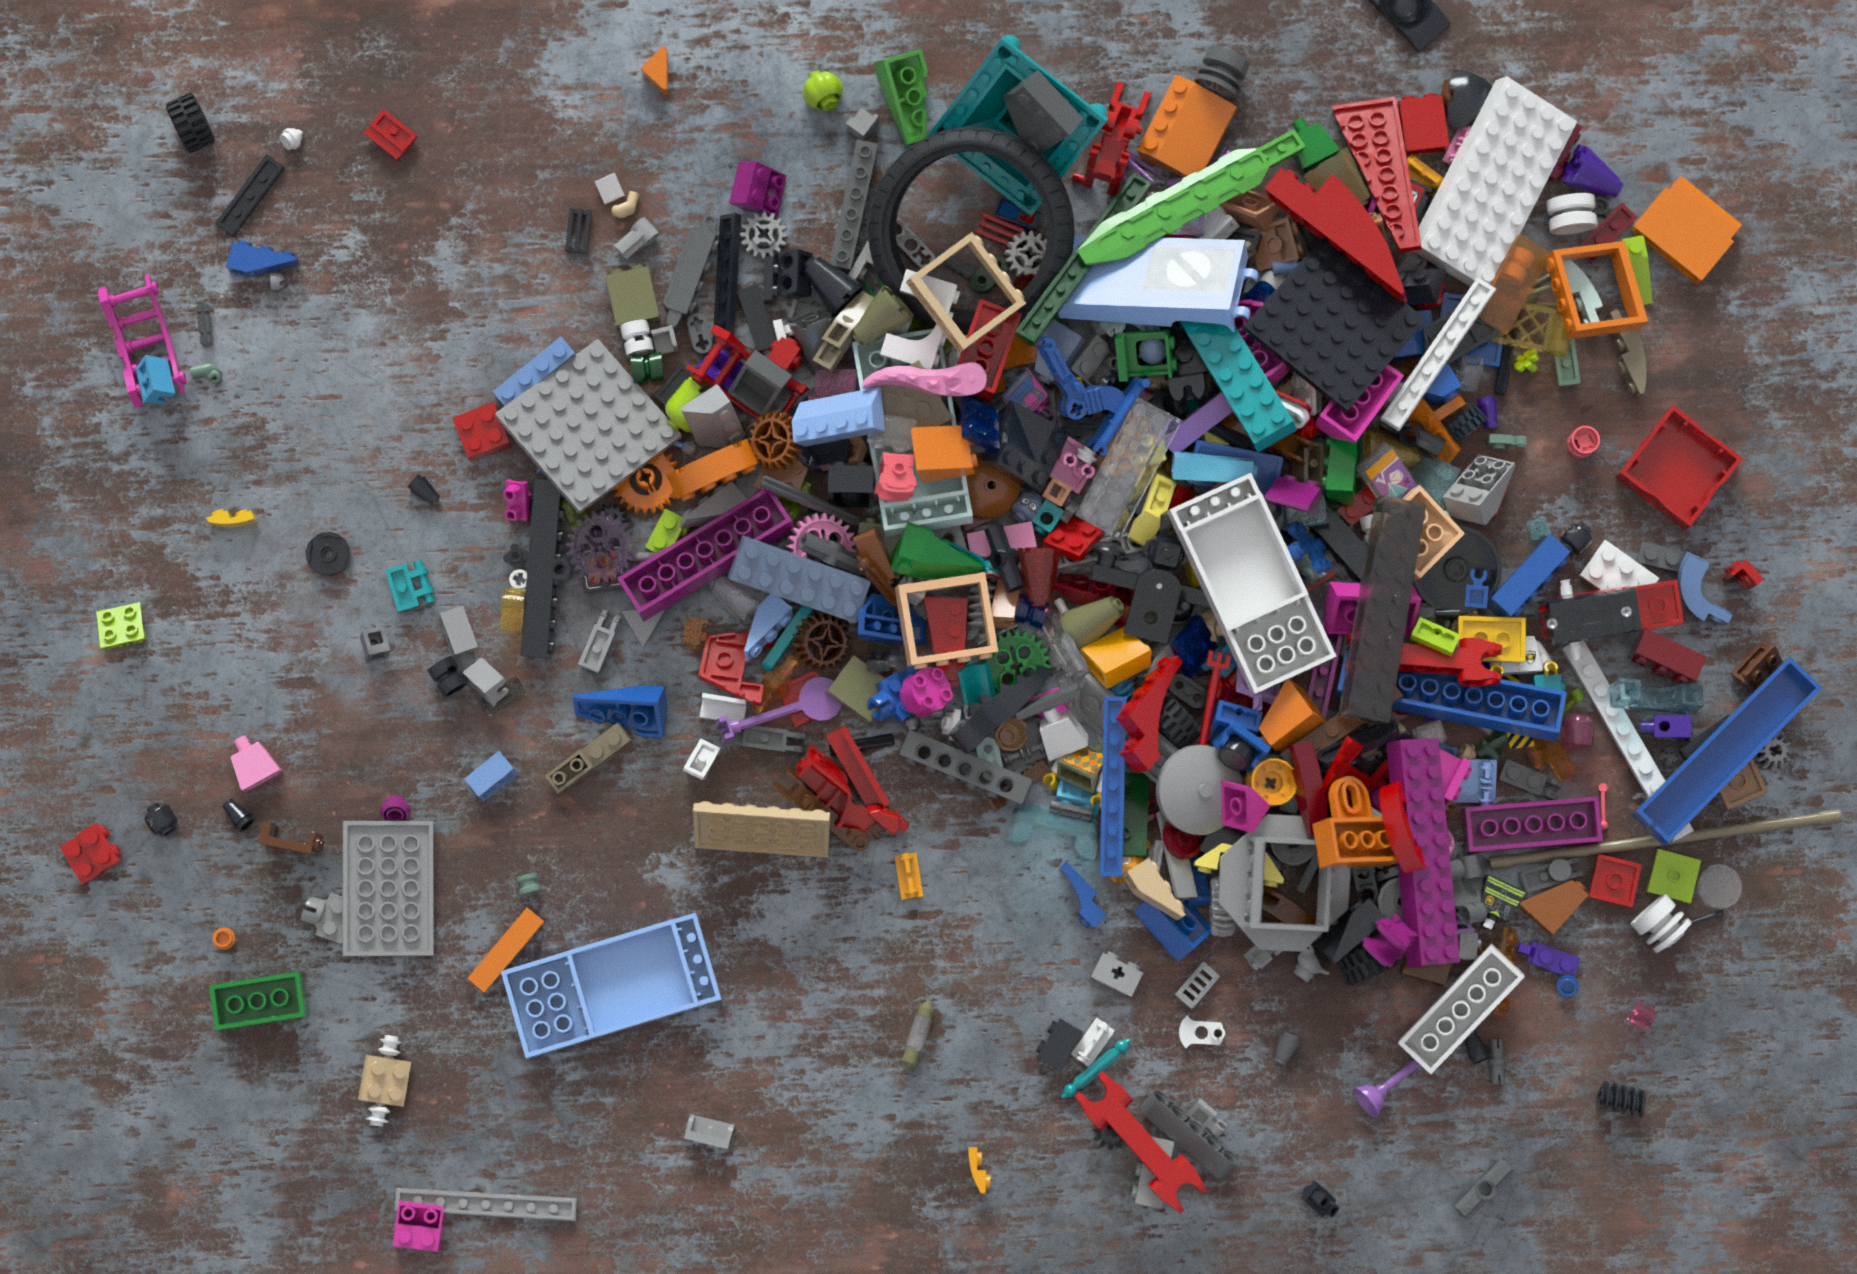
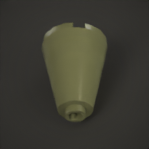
[853,285,914,346]
[1060,596,1124,650]

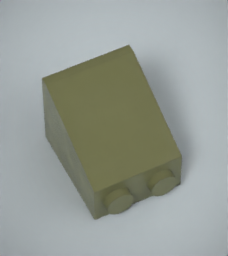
[1304,147,1371,206]

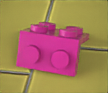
[1440,749,1472,803]

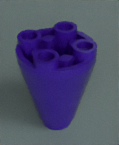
[1562,144,1623,198]

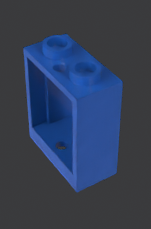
[1208,700,1262,742]

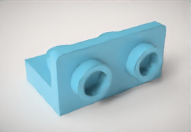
[1055,779,1101,816]

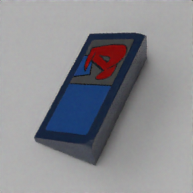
[994,198,1042,233]

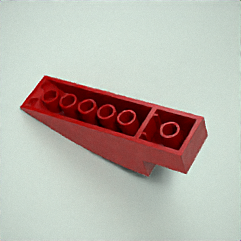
[1264,168,1407,304]

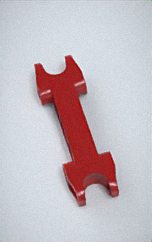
[1345,630,1502,687]
[1074,1071,1207,1214]

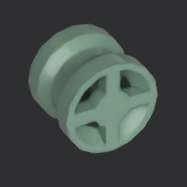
[516,872,541,896]

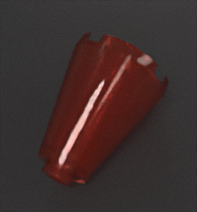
[1017,547,1062,606]

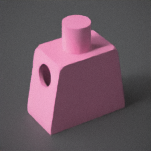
[231,735,283,793]

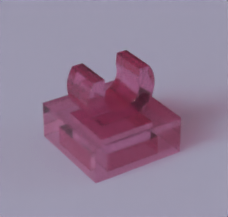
[1627,999,1658,1030]

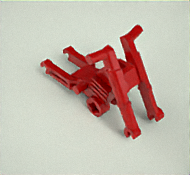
[1071,81,1152,196]

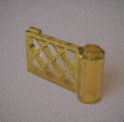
[1484,293,1571,357]

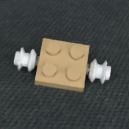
[358,1035,411,1127]

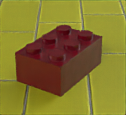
[1627,628,1707,687]

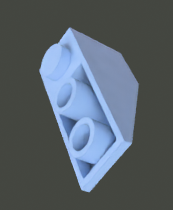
[744,594,793,662]

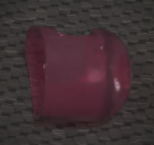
[1561,713,1594,749]

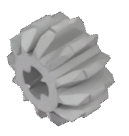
[1756,734,1793,771]

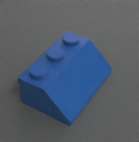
[1133,879,1211,962]

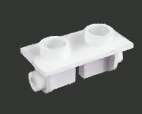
[1071,1018,1115,1066]

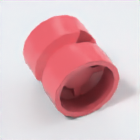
[1566,426,1600,459]

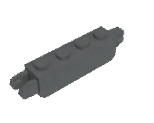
[663,214,719,330]

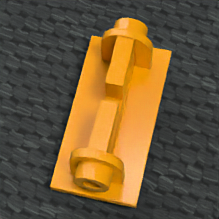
[1407,154,1444,197]
[894,853,924,900]

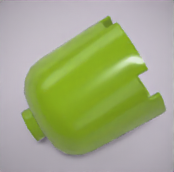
[665,377,702,433]

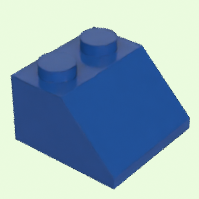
[1423,363,1462,405]

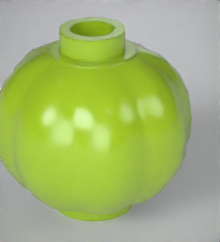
[803,70,843,111]

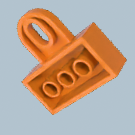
[1313,776,1398,868]

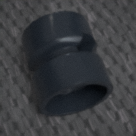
[427,656,468,698]

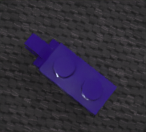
[1516,942,1580,976]

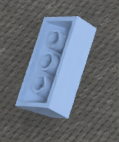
[792,387,885,446]

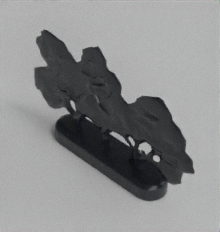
[1317,719,1414,816]

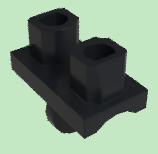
[1301,1180,1340,1218]

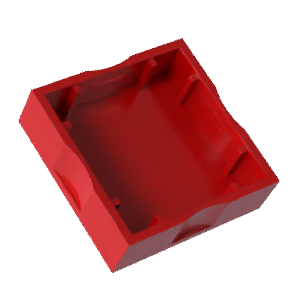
[1615,405,1743,530]

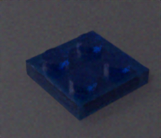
[960,396,1000,452]
[1169,615,1217,678]

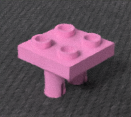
[1049,436,1099,494]

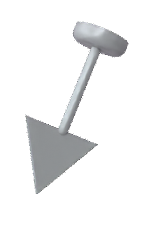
[621,552,665,648]

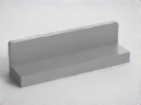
[1157,811,1198,902]

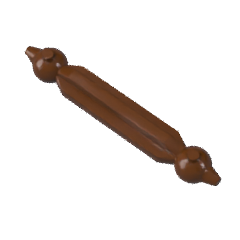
[856,555,899,616]

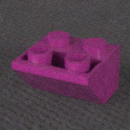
[729,161,787,217]

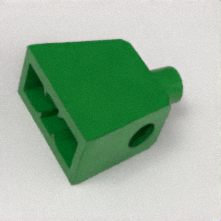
[1292,117,1340,174]

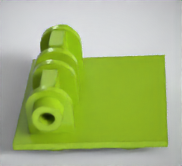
[96,602,147,650]

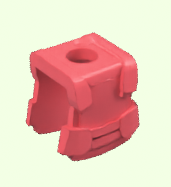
[874,452,917,502]

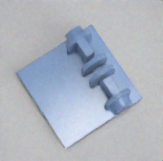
[1451,759,1497,806]

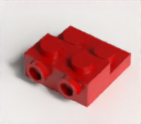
[60,823,122,885]

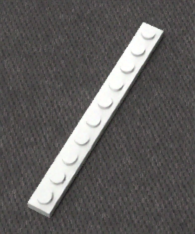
[1562,640,1694,842]

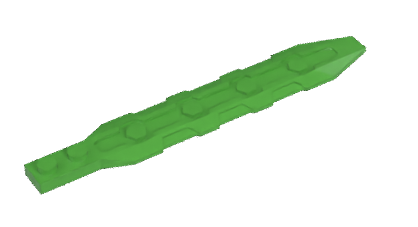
[1077,129,1306,266]

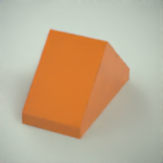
[641,46,668,95]

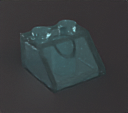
[1409,455,1461,509]

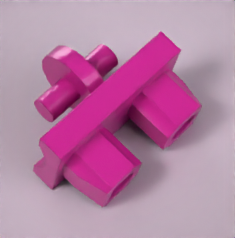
[503,479,532,521]

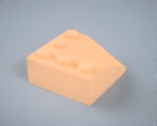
[1367,485,1465,582]

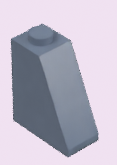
[1035,320,1086,385]

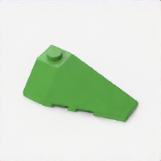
[873,49,927,145]

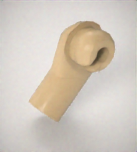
[612,191,640,218]

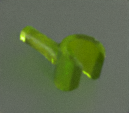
[1563,688,1583,715]

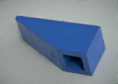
[226,241,300,277]

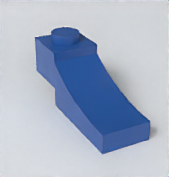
[1059,862,1107,929]

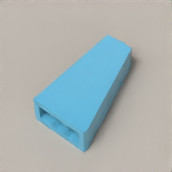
[1171,451,1258,482]

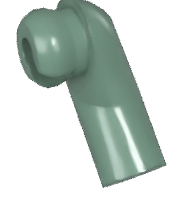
[190,363,222,383]

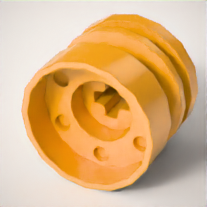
[1244,758,1297,808]

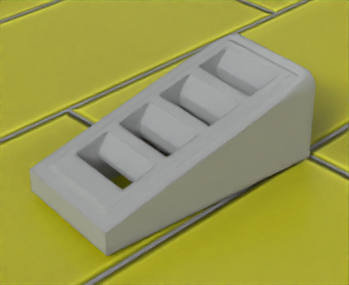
[1174,961,1220,1010]

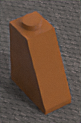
[853,526,898,584]
[1518,880,1588,936]

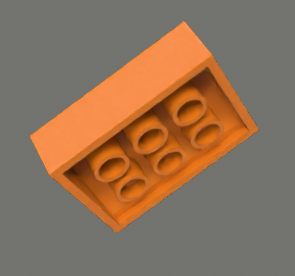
[1137,75,1237,177]

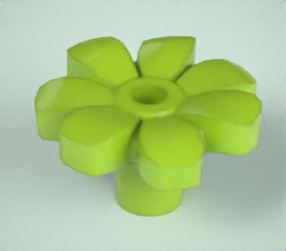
[1514,348,1539,373]

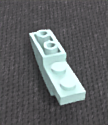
[1563,260,1603,324]

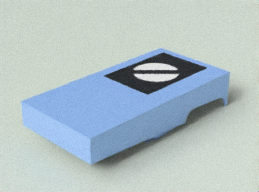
[1058,235,1259,332]

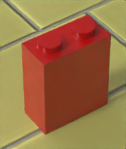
[1397,93,1449,156]

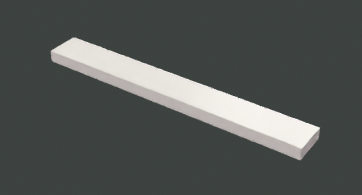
[1380,277,1496,431]

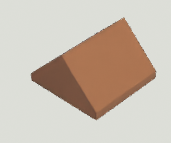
[1220,190,1279,232]

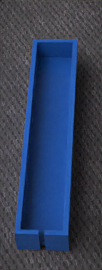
[1631,657,1822,846]

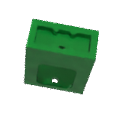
[1115,329,1177,382]

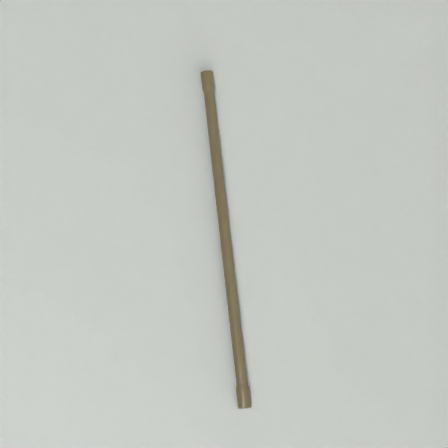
[1488,809,1842,870]

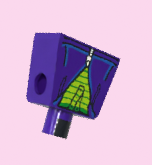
[1640,715,1691,742]

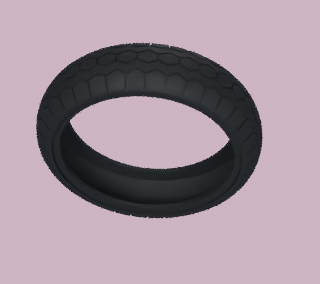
[868,127,1075,335]

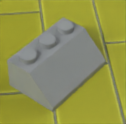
[680,384,746,448]

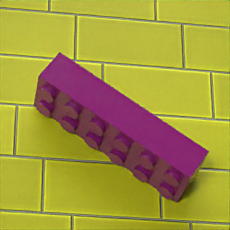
[1461,796,1603,854]

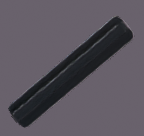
[829,733,894,756]

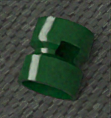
[630,352,664,383]

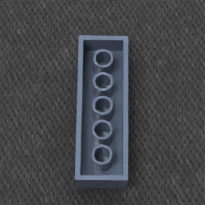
[728,535,871,623]

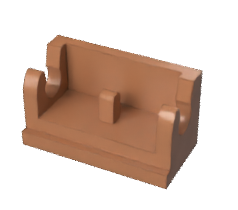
[991,579,1022,629]

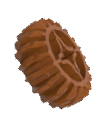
[748,411,804,471]

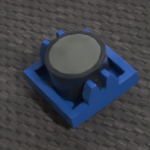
[1211,721,1271,773]

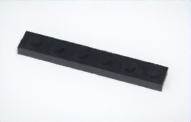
[712,213,741,344]

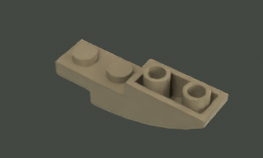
[812,291,874,372]
[1606,309,1647,398]
[545,723,632,794]

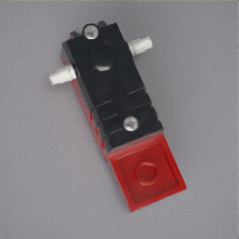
[1538,579,1684,660]

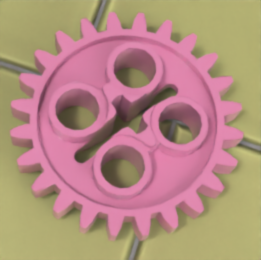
[785,513,857,571]

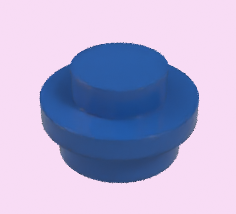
[1556,975,1579,997]

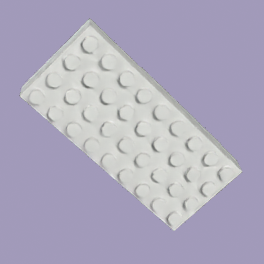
[1413,76,1577,287]
[1167,473,1336,695]

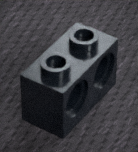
[777,249,813,299]

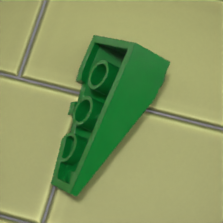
[890,522,983,579]

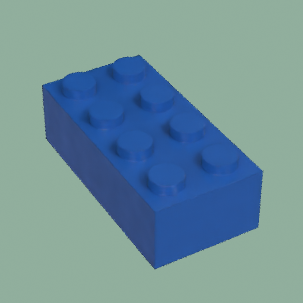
[1487,534,1570,618]

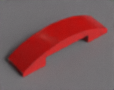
[1380,781,1426,874]

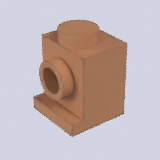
[1041,476,1072,507]

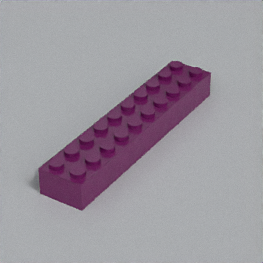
[1386,738,1460,967]

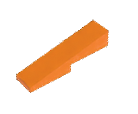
[467,908,544,993]

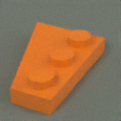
[1407,397,1461,468]

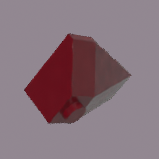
[1052,573,1134,628]

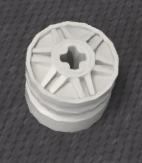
[1630,894,1692,953]

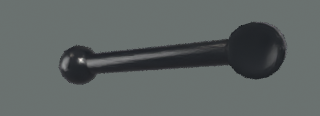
[1681,909,1724,925]

